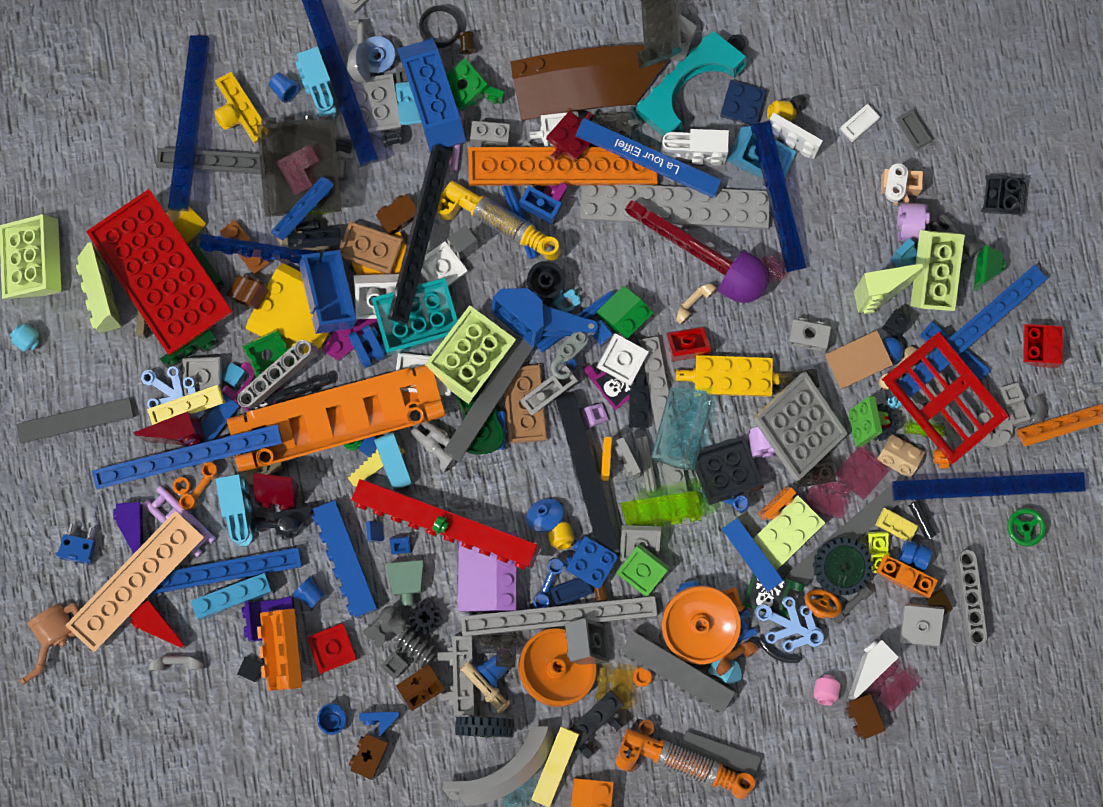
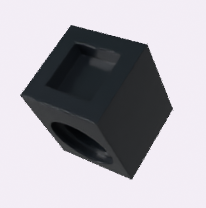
[882,309,911,339]

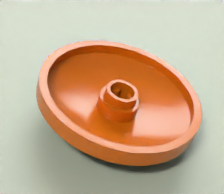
[662,585,741,664]
[518,629,596,707]

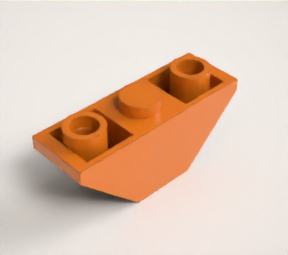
[876,554,938,598]

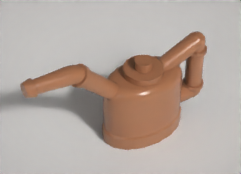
[20,603,80,685]

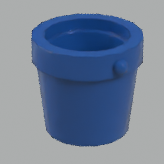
[268,72,299,103]
[293,576,325,608]
[476,655,508,687]

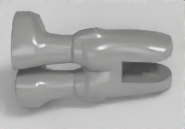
[411,421,456,473]

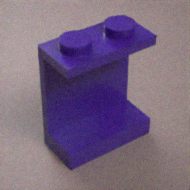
[242,596,295,642]

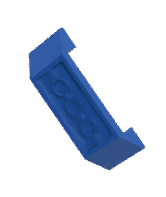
[397,38,466,153]

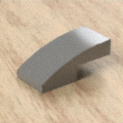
[999,383,1031,427]

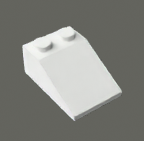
[848,640,899,700]

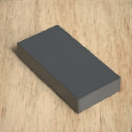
[896,109,932,151]

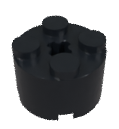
[527,261,565,304]

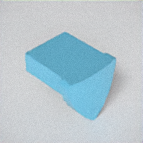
[708,659,742,684]

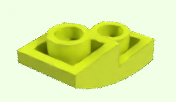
[868,532,890,573]

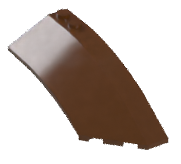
[510,45,666,121]

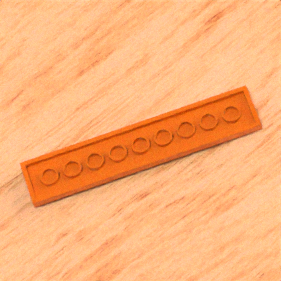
[468,147,657,186]

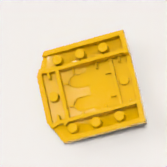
[246,263,330,354]

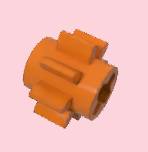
[933,449,953,468]

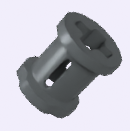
[619,106,642,131]

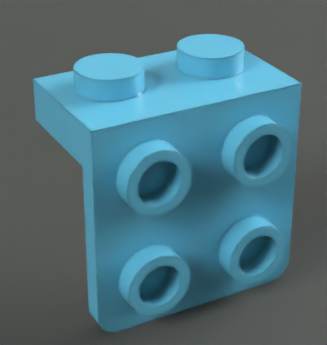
[395,82,421,125]

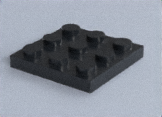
[690,436,764,505]

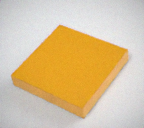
[601,437,612,481]

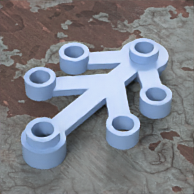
[141,366,205,418]
[755,596,824,652]

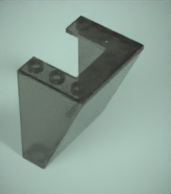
[257,114,343,217]

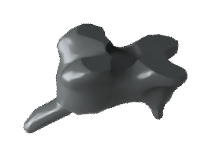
[363,598,406,647]

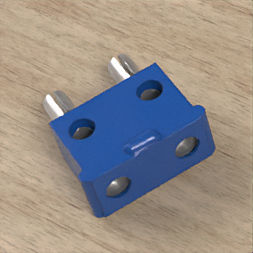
[56,523,96,566]

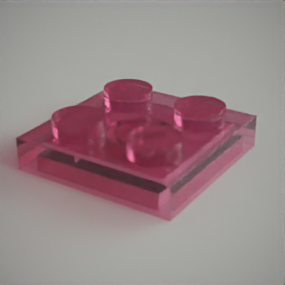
[834,447,888,500]

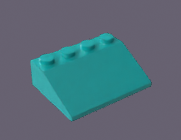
[371,278,458,356]

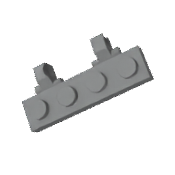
[437,636,474,716]

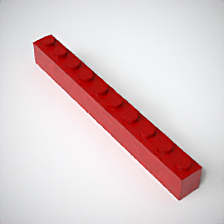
[351,479,540,570]

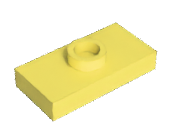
[875,508,918,541]

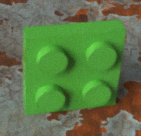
[616,544,670,597]

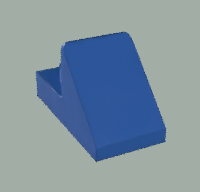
[359,712,400,737]

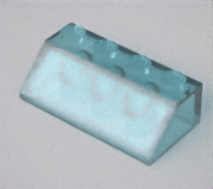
[651,387,713,471]

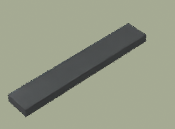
[16,398,134,444]

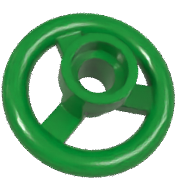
[1007,508,1046,547]

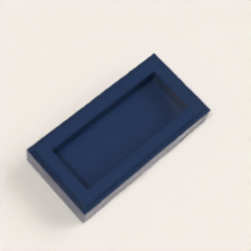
[550,578,593,607]

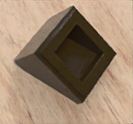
[926,589,953,615]

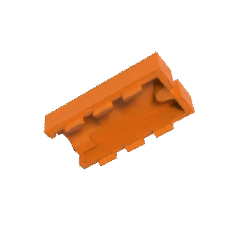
[257,609,302,691]

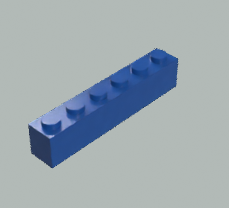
[312,500,378,619]

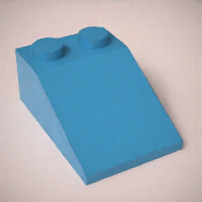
[727,126,796,185]

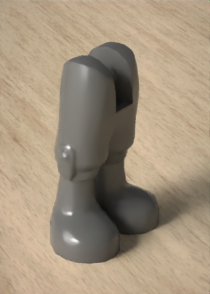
[929,214,982,266]

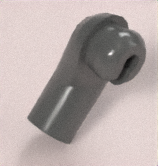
[1030,396,1047,424]

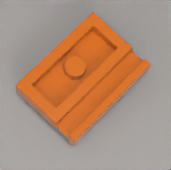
[758,487,796,520]

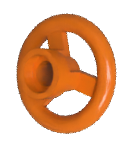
[805,589,842,618]

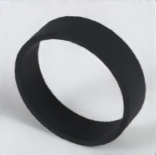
[419,5,460,48]

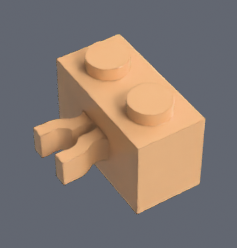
[881,169,923,205]

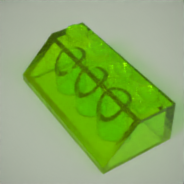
[620,491,706,527]

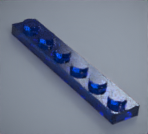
[199,234,315,264]

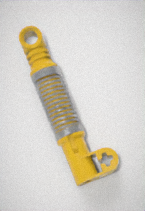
[437,181,561,261]

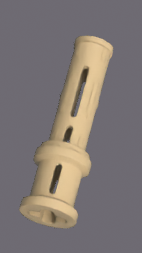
[460,661,511,714]

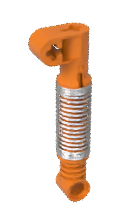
[615,728,755,799]

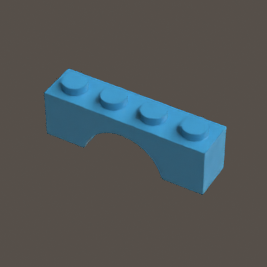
[191,573,274,621]

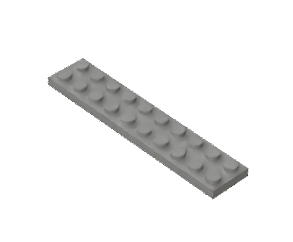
[580,185,770,230]

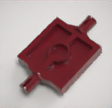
[546,110,595,162]

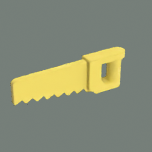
[347,446,405,486]

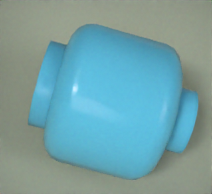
[10,323,40,352]

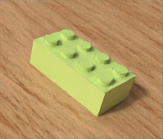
[910,230,965,311]

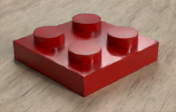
[306,623,357,674]

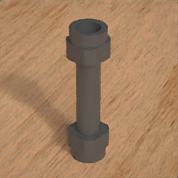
[831,586,872,625]

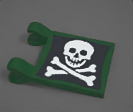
[743,573,804,621]

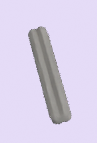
[637,436,657,493]

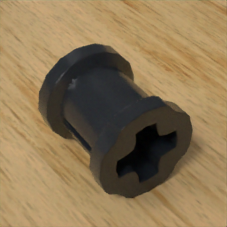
[382,128,403,148]

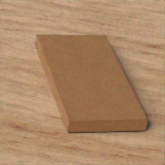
[505,365,547,444]

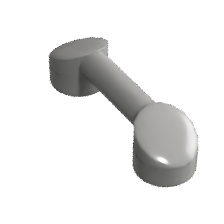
[148,656,204,671]

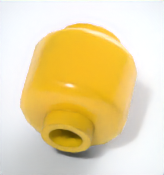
[767,100,796,122]
[547,521,574,550]

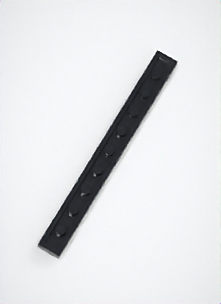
[388,144,452,325]

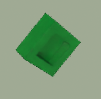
[484,87,505,104]

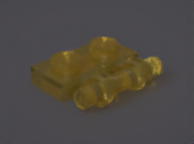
[595,668,633,710]

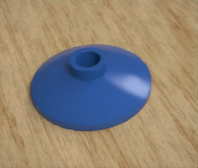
[526,498,564,533]

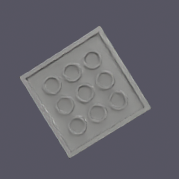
[752,372,847,481]

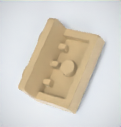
[877,435,925,478]

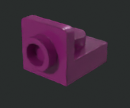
[544,182,568,202]

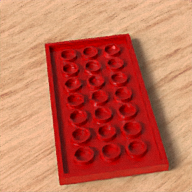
[86,189,233,356]

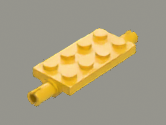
[676,355,791,397]

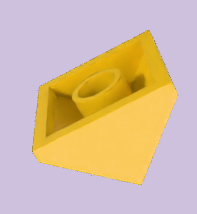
[166,200,207,245]

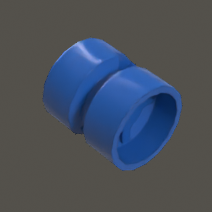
[898,539,933,572]

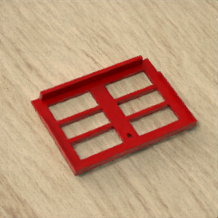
[881,332,1009,465]

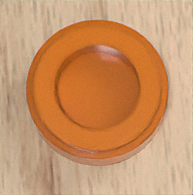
[632,667,652,687]

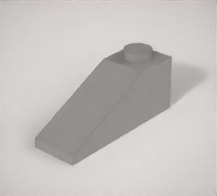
[520,364,578,415]

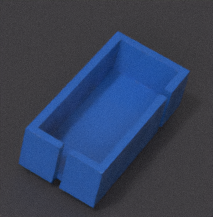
[299,250,357,334]

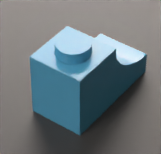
[890,238,917,267]

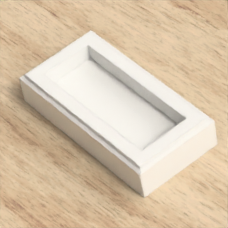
[840,104,880,142]

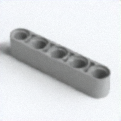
[237,340,317,408]
[956,550,987,647]

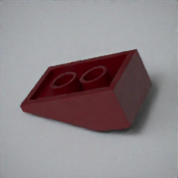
[134,411,206,446]
[253,473,299,511]

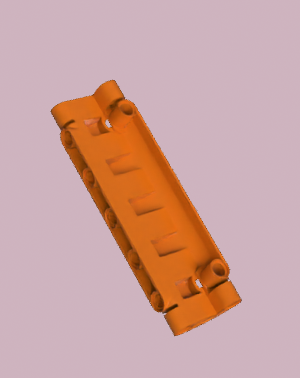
[227,365,446,473]

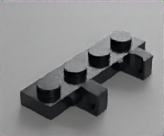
[570,690,624,759]

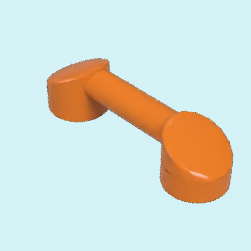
[179,462,218,511]

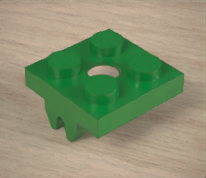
[446,58,490,111]
[242,329,293,378]

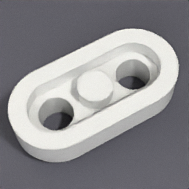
[885,164,908,202]

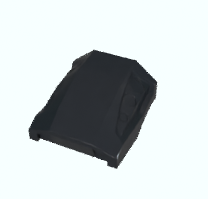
[981,175,1027,217]

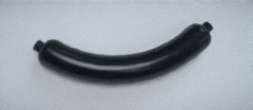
[758,636,802,663]

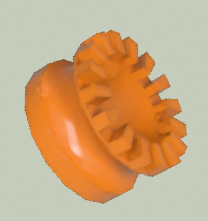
[172,477,191,496]

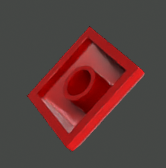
[666,327,711,362]

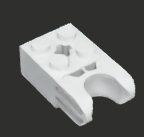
[661,129,729,166]

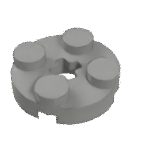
[973,410,1013,448]

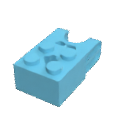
[295,46,337,121]
[216,474,253,547]

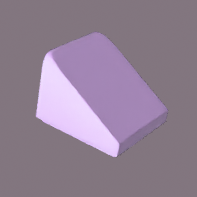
[581,403,609,428]

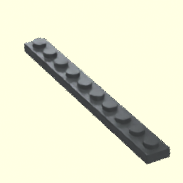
[156,148,346,180]

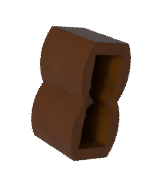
[226,275,269,310]

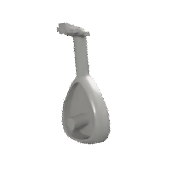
[347,20,370,83]

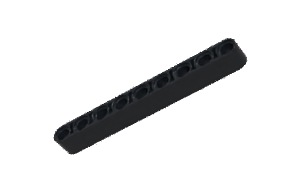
[555,392,620,556]

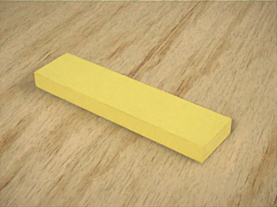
[147,385,225,425]
[531,726,580,807]

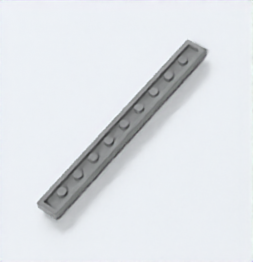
[639,337,694,527]
[461,596,657,637]

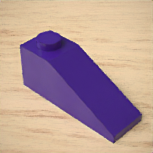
[113,502,144,554]

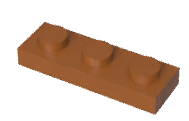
[220,220,270,276]

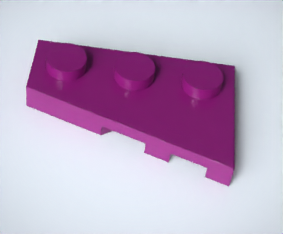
[322,303,380,362]

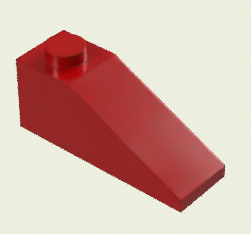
[130,600,187,649]

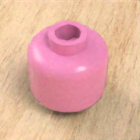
[814,675,840,705]

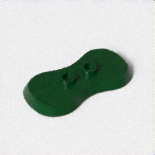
[456,378,504,455]

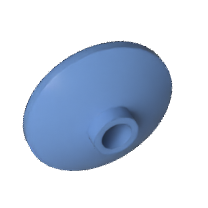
[364,36,395,73]

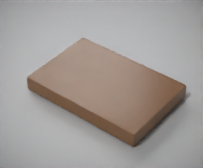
[339,221,403,274]
[825,330,894,390]

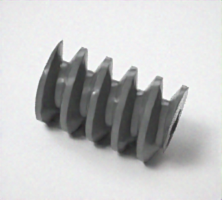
[395,626,439,668]

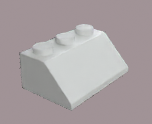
[353,274,399,319]

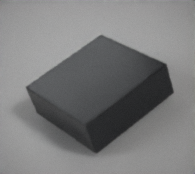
[237,656,264,682]

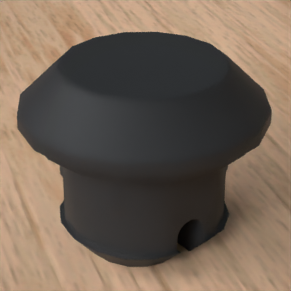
[790,95,806,111]

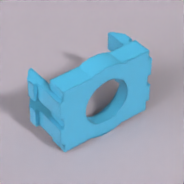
[553,289,581,313]

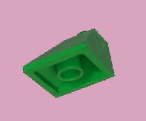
[973,246,1006,292]

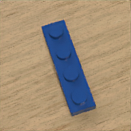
[270,177,334,241]

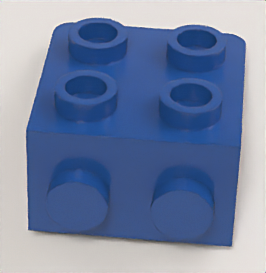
[563,536,617,588]

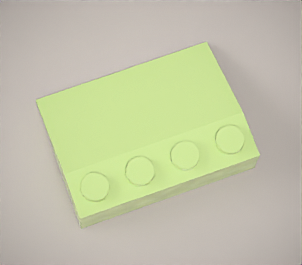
[0,214,61,299]
[76,242,122,333]
[854,264,923,315]
[425,305,516,404]

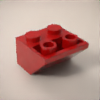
[1023,324,1063,368]

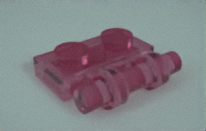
[805,476,850,519]
[867,662,918,712]

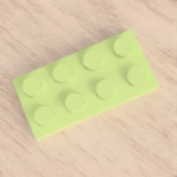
[753,495,825,571]

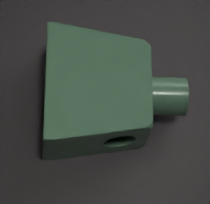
[386,560,424,606]

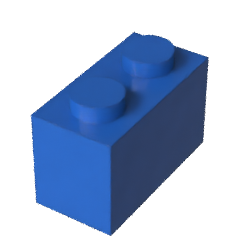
[519,185,562,225]

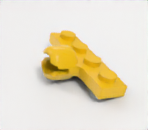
[215,72,270,144]

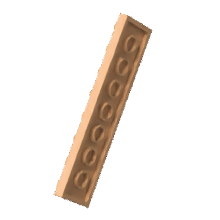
[65,511,204,652]

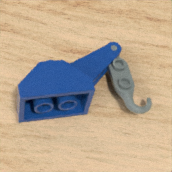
[491,288,598,379]

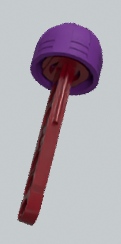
[625,200,769,303]

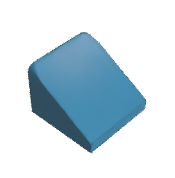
[222,363,247,388]

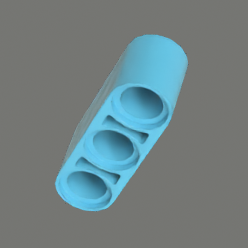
[374,433,411,491]

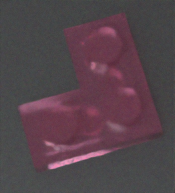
[276,145,319,195]

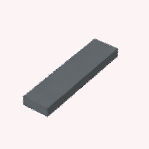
[680,731,761,777]

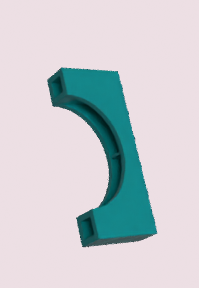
[636,31,747,137]

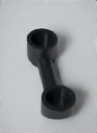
[251,516,298,533]

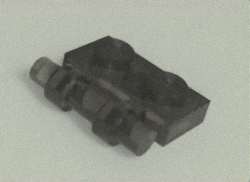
[594,111,632,147]

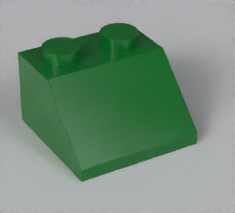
[596,286,653,339]

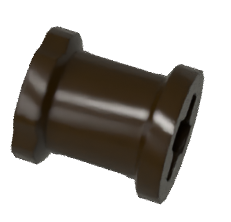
[457,31,476,55]

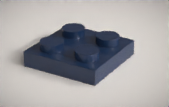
[720,80,766,127]

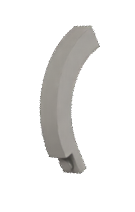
[442,726,555,806]

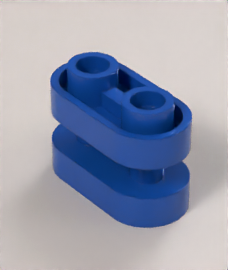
[348,325,387,369]

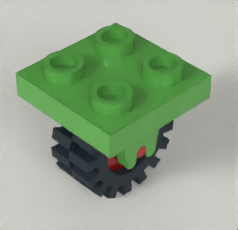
[848,396,899,447]

